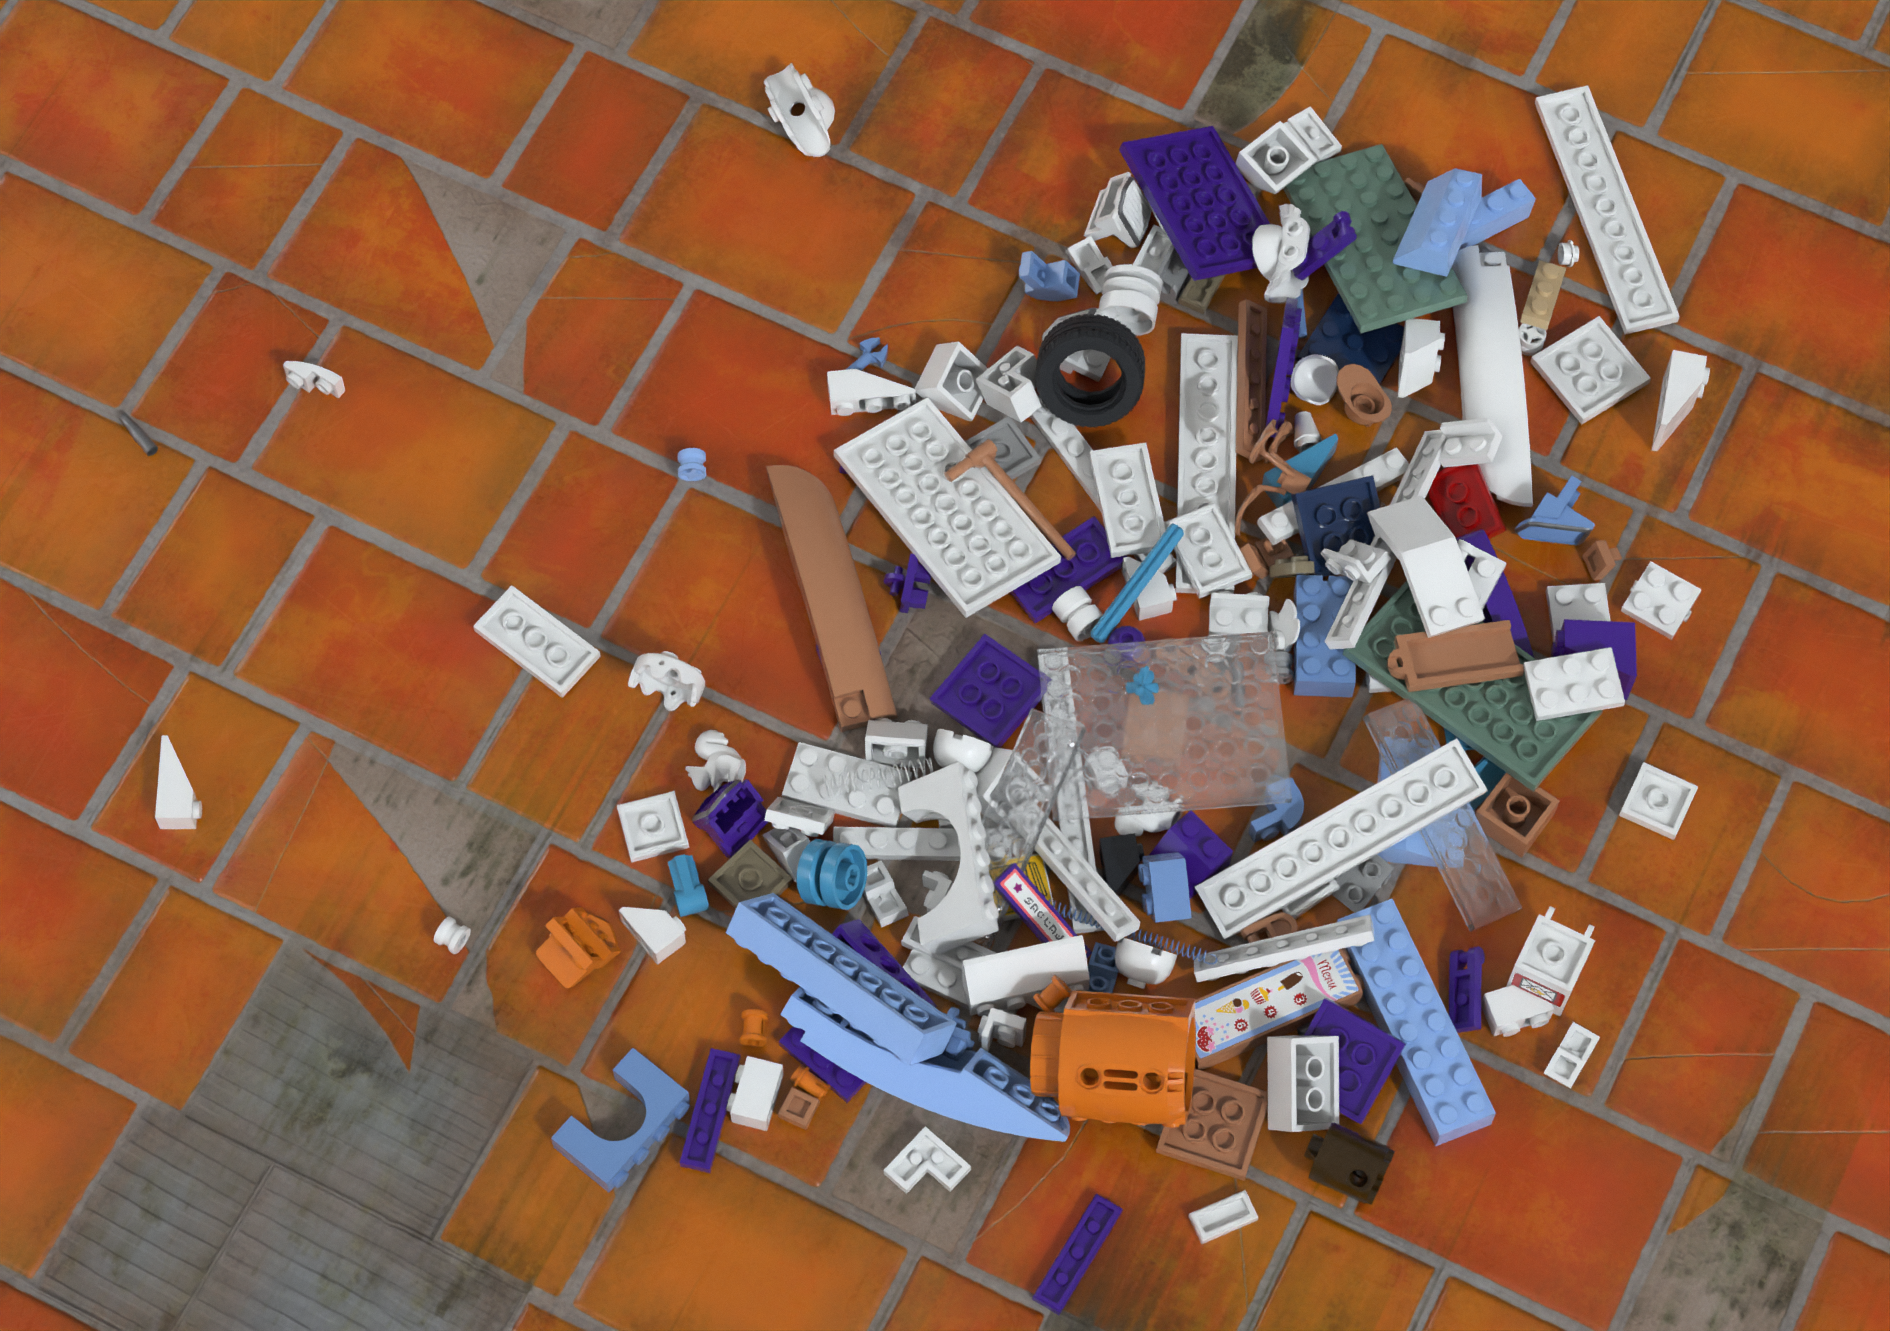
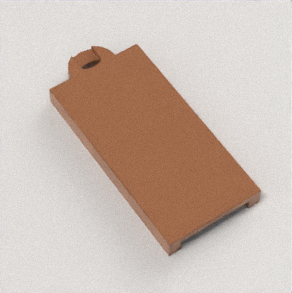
[1387,620,1524,692]

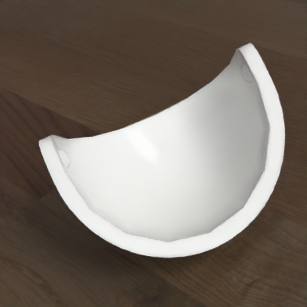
[1290,354,1339,405]

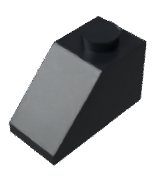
[1098,833,1144,897]

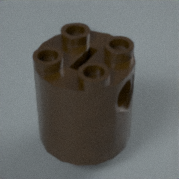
[1304,1122,1395,1205]

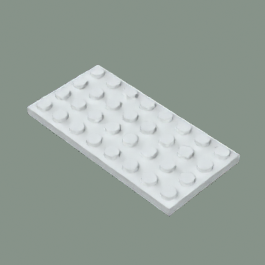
[834,397,1061,618]

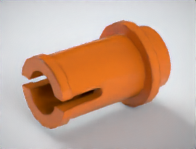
[790,1065,831,1101]

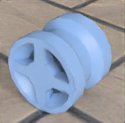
[678,448,706,481]

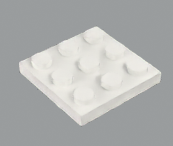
[1530,316,1651,425]

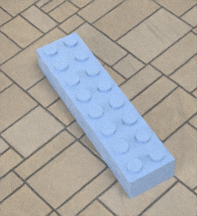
[726,893,957,1065]
[1337,899,1496,1147]

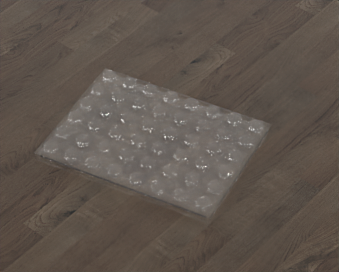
[1037,631,1292,821]

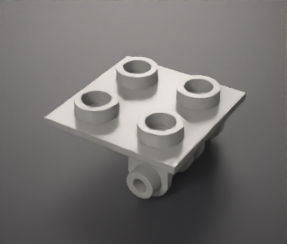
[1331,854,1394,913]

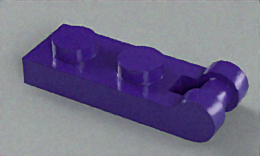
[1293,211,1357,281]
[1449,946,1485,1033]

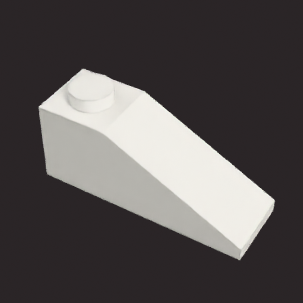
[155,735,202,829]

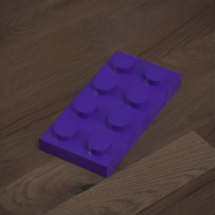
[1010,516,1127,623]

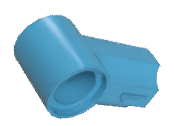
[668,854,709,917]

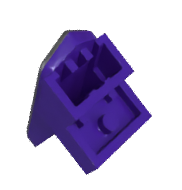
[692,779,768,859]

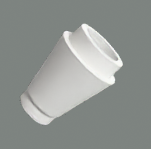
[1294,411,1322,453]

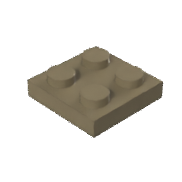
[708,840,793,909]

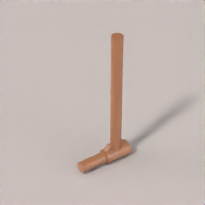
[944,439,1076,561]

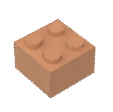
[1472,773,1560,858]

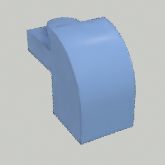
[1019,251,1080,301]
[1249,778,1304,843]

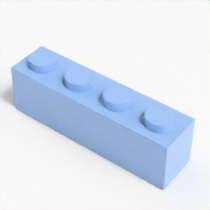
[1459,179,1536,250]

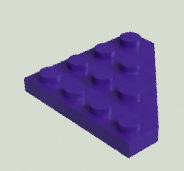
[1266,297,1302,438]

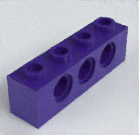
[832,919,937,1008]

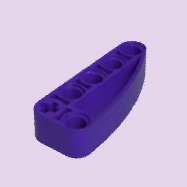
[1456,529,1534,658]

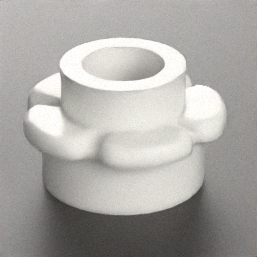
[1558,240,1579,267]

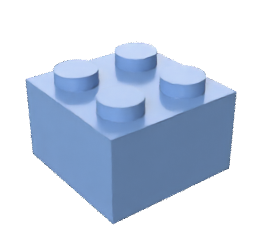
[1138,852,1192,923]

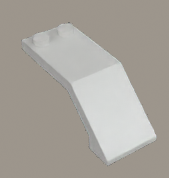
[1367,495,1485,638]

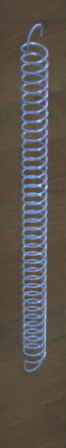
[1048,899,1218,964]

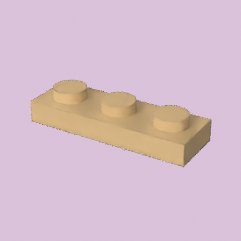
[1520,260,1566,330]

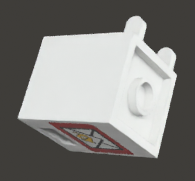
[1506,906,1595,1016]

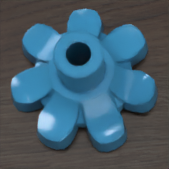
[1126,666,1159,705]

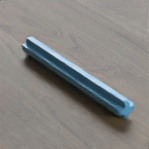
[1090,524,1184,643]

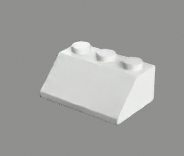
[1267,1035,1339,1132]

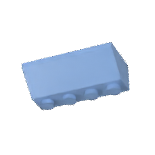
[1393,168,1482,277]

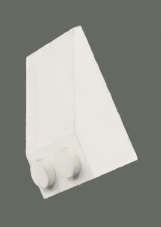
[1652,350,1710,451]

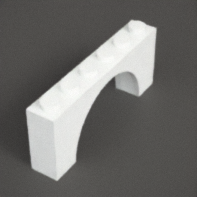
[898,762,999,955]

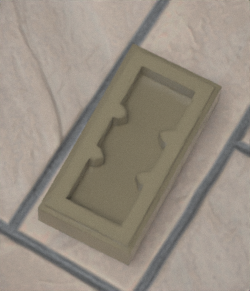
[1178,274,1226,314]

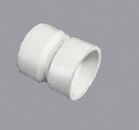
[1052,586,1103,641]

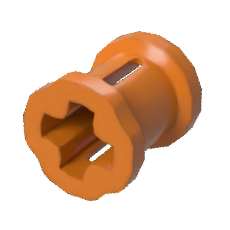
[1033,975,1072,1012]
[740,1009,768,1047]

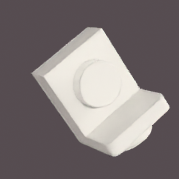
[922,870,952,913]

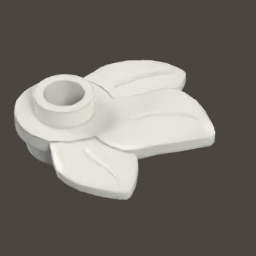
[1267,599,1300,652]

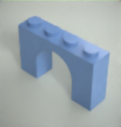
[551,1048,690,1193]

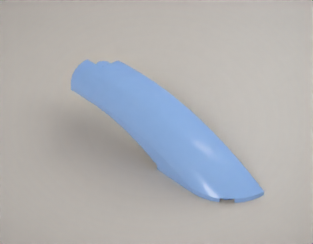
[780,987,1070,1142]

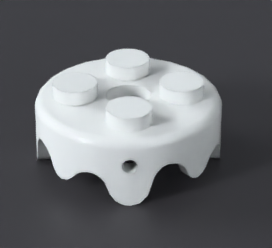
[628,651,705,711]

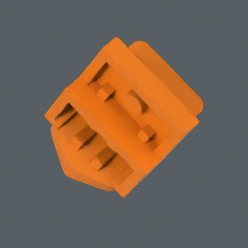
[536,907,621,988]

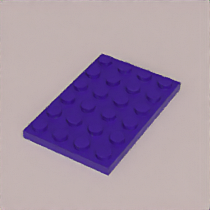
[1119,126,1270,281]

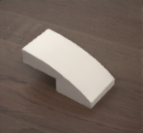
[1066,236,1113,295]
[863,861,909,928]
[1543,1022,1600,1089]

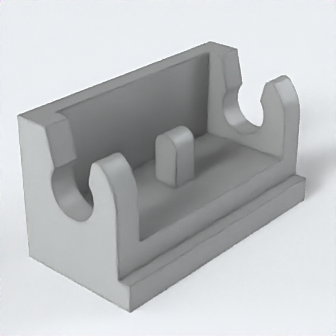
[1156,244,1191,305]

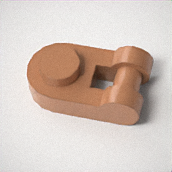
[1240,913,1298,943]

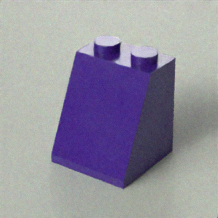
[1551,619,1637,700]

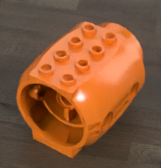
[1030,990,1196,1128]

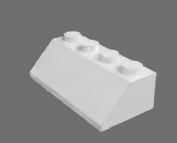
[962,935,1090,1016]

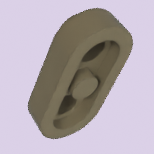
[1269,556,1315,578]

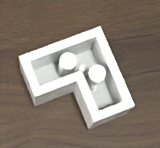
[976,346,1042,423]

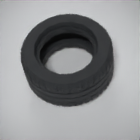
[1035,314,1145,428]

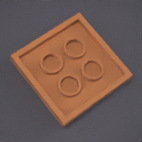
[1156,1069,1268,1181]

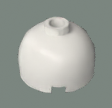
[933,729,994,774]
[1115,938,1177,989]

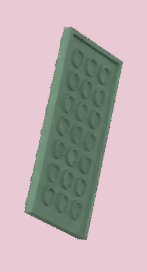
[1283,144,1467,333]
[1343,581,1603,792]

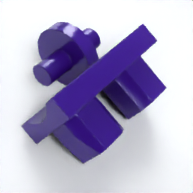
[883,553,931,613]

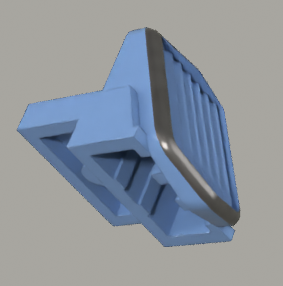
[1515,475,1595,545]

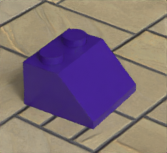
[1149,810,1233,899]

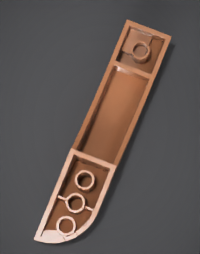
[766,465,898,732]

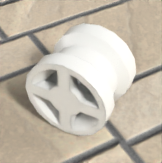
[1519,323,1547,356]
[434,916,471,954]

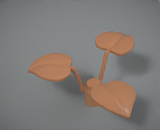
[1235,419,1312,537]

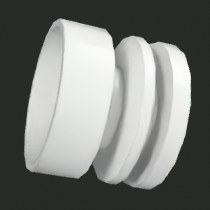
[1098,264,1163,336]

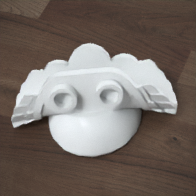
[764,63,835,157]
[1252,204,1310,304]

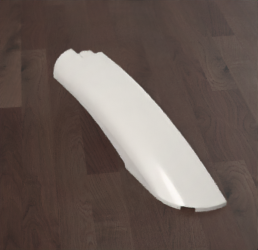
[1452,245,1533,507]

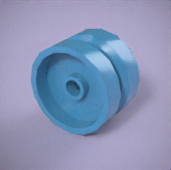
[797,839,867,910]

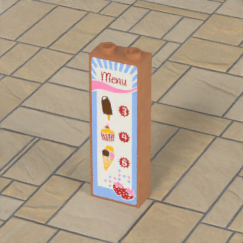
[1195,948,1365,1071]

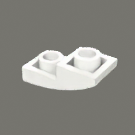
[283,361,346,399]

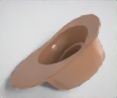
[1336,364,1392,427]

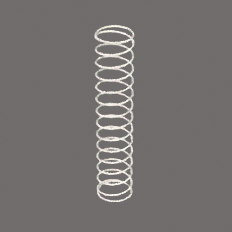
[825,757,933,797]

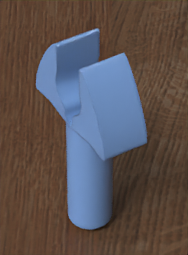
[846,337,888,371]

